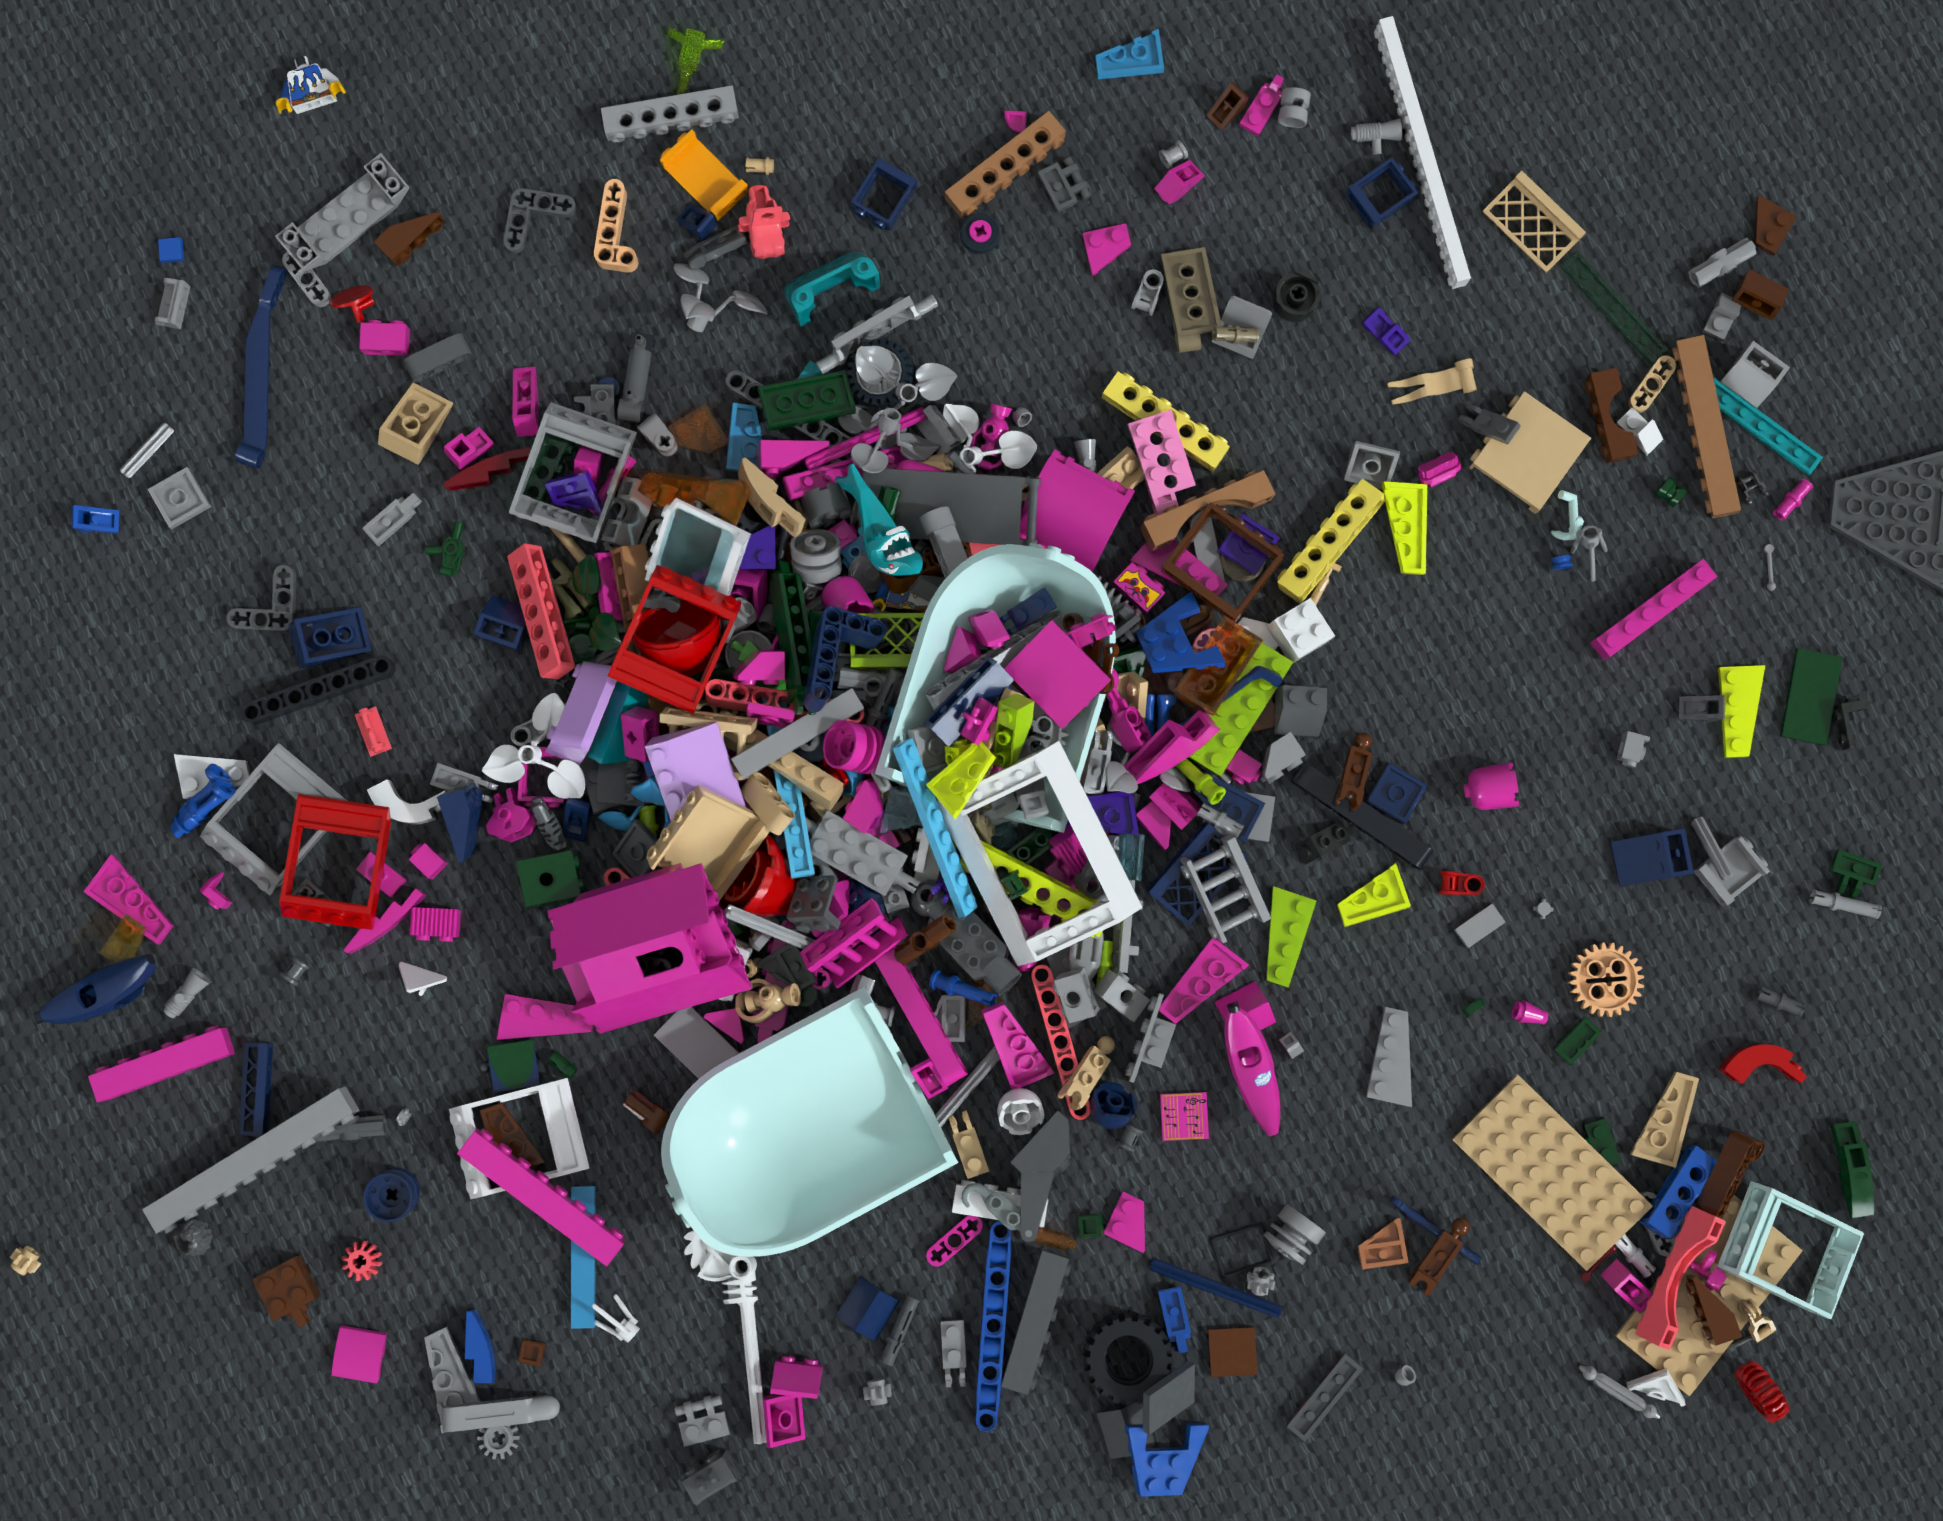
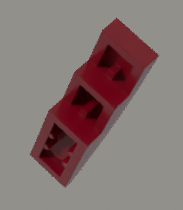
[444,447,531,492]

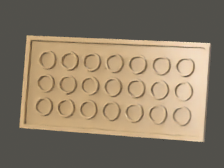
[1452,1074,1653,1271]
[1614,1195,1803,1396]

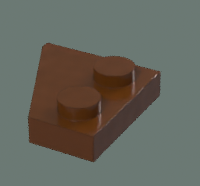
[1754,195,1797,256]

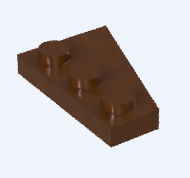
[480,1103,546,1167]

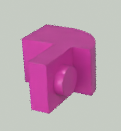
[444,427,494,470]

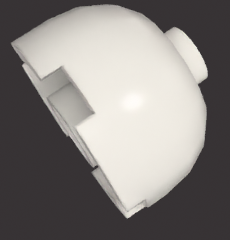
[997,1088,1045,1135]

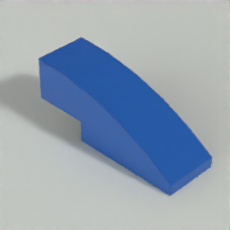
[465,1309,496,1383]

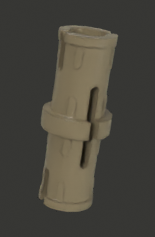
[1212,325,1259,344]

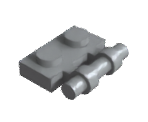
[675,1395,730,1447]

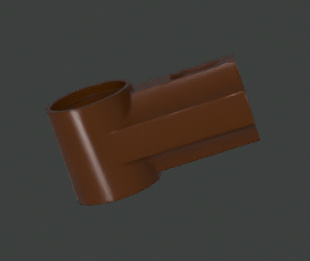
[623,1089,671,1134]

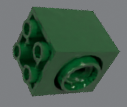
[516,850,584,910]

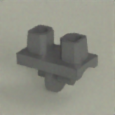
[1114,603,1142,643]

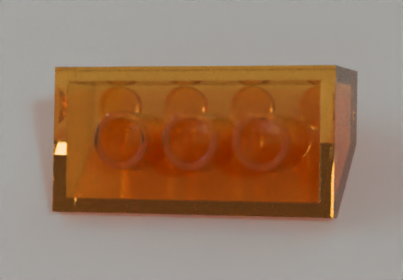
[1174,616,1263,716]

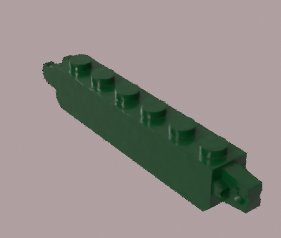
[769,560,816,715]

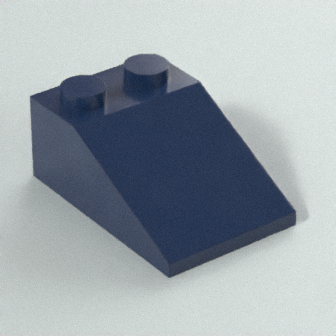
[288,607,372,669]
[437,782,483,863]

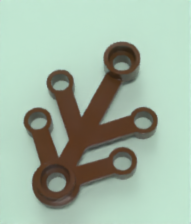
[1063,613,1119,694]

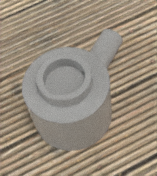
[721,597,756,643]

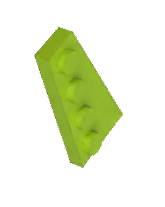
[1266,886,1316,988]

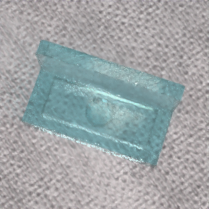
[1119,834,1145,882]

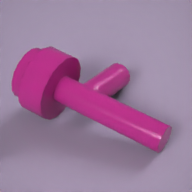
[1688,1250,1727,1292]

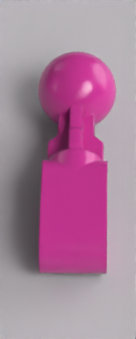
[1106,668,1152,753]

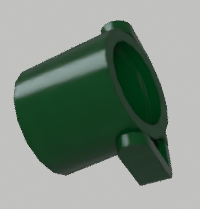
[564,622,596,663]

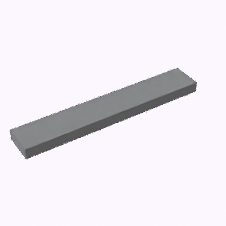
[731,688,864,780]

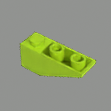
[993,693,1034,769]

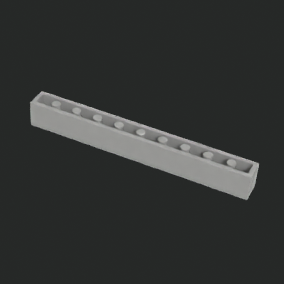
[142,1087,360,1234]

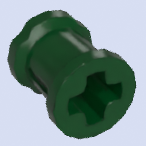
[1000,869,1029,900]

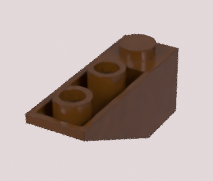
[374,212,444,266]
[1686,1274,1742,1346]

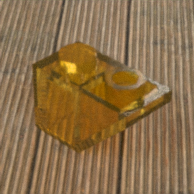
[99,914,146,963]

